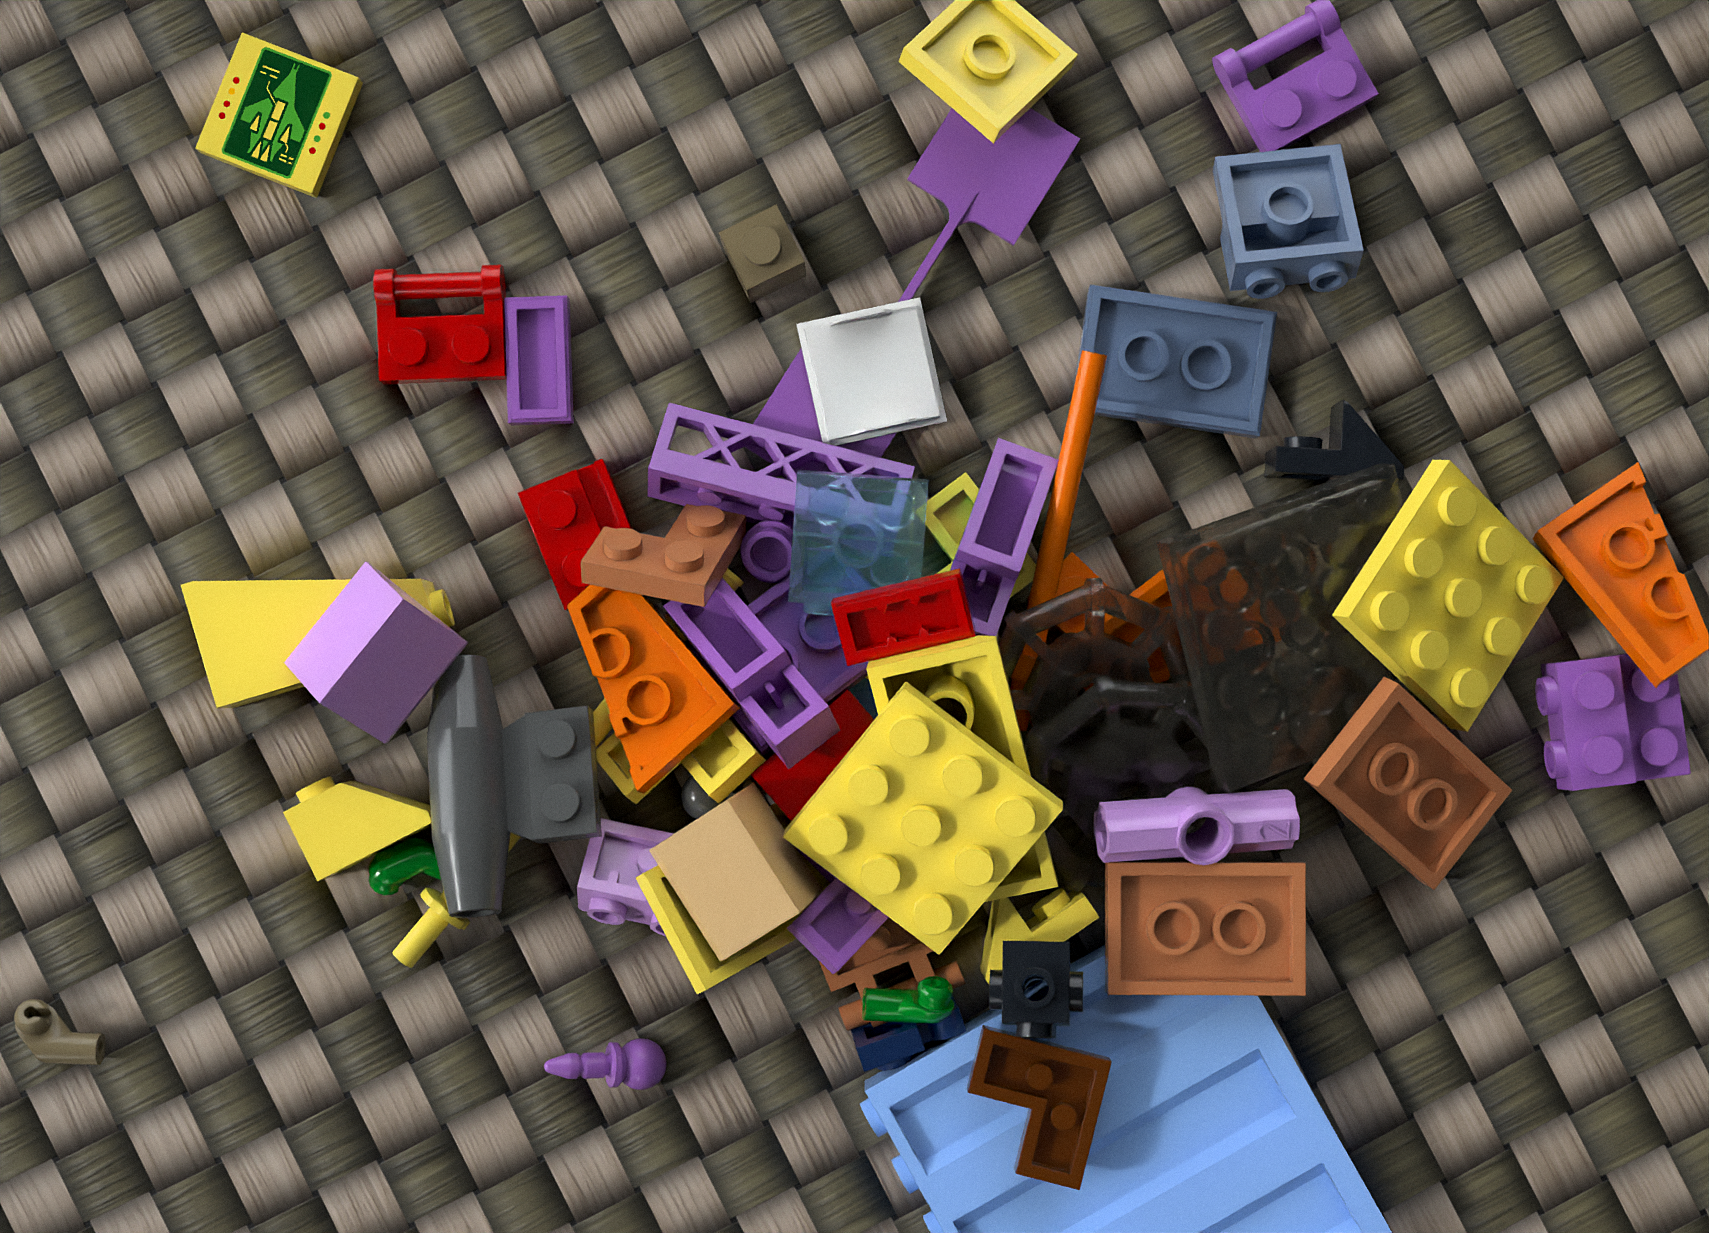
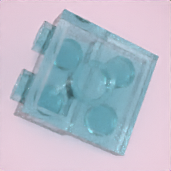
[788,470,929,615]

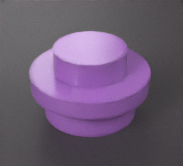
[741,520,805,583]

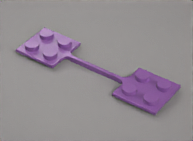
[745,108,1080,495]

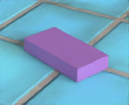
[504,295,574,426]

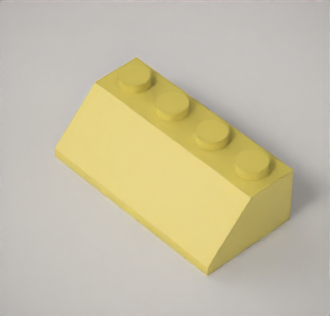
[866,635,1058,902]

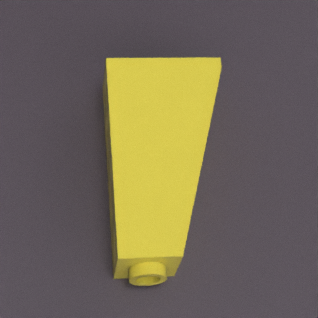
[181,579,454,708]

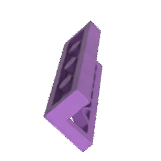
[648,403,915,560]

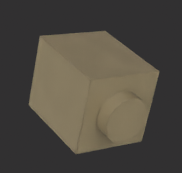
[719,204,806,303]

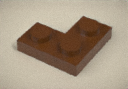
[966,1025,1112,1190]

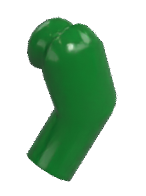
[368,837,441,895]
[862,976,954,1023]

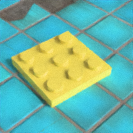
[1332,460,1564,732]
[783,681,1063,955]

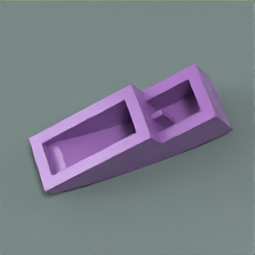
[950,438,1058,636]
[663,577,840,769]

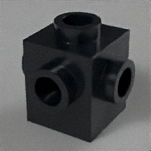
[989,941,1083,1038]

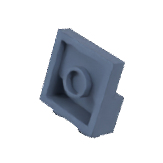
[1213,144,1364,299]

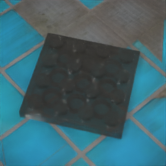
[1156,463,1434,792]

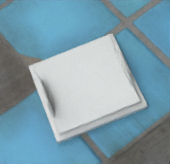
[796,297,947,446]

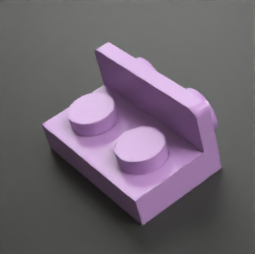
[577,818,674,936]

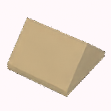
[649,782,823,961]

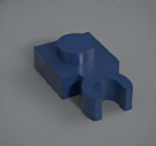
[851,995,966,1072]

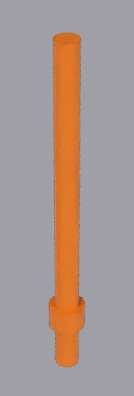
[1006,350,1107,731]

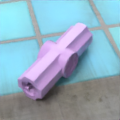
[1093,787,1300,865]

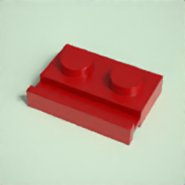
[518,459,632,611]

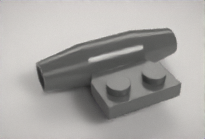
[427,655,602,918]

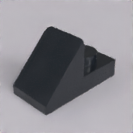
[1264,400,1404,485]

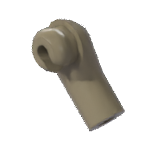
[14,999,106,1065]

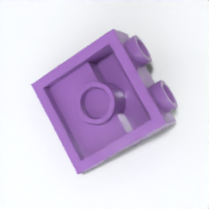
[1535,653,1691,791]

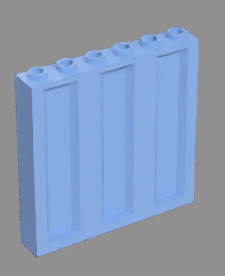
[860,945,1392,1233]

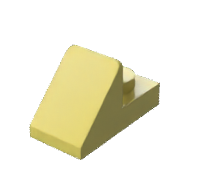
[980,888,1100,984]

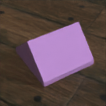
[284,562,468,744]

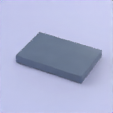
[1073,285,1277,439]

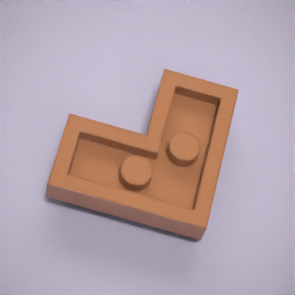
[581,504,746,607]

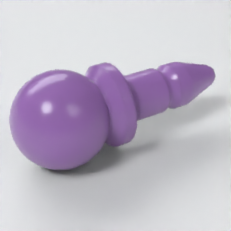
[544,1038,666,1090]

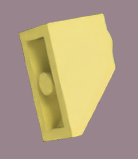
[283,776,431,881]

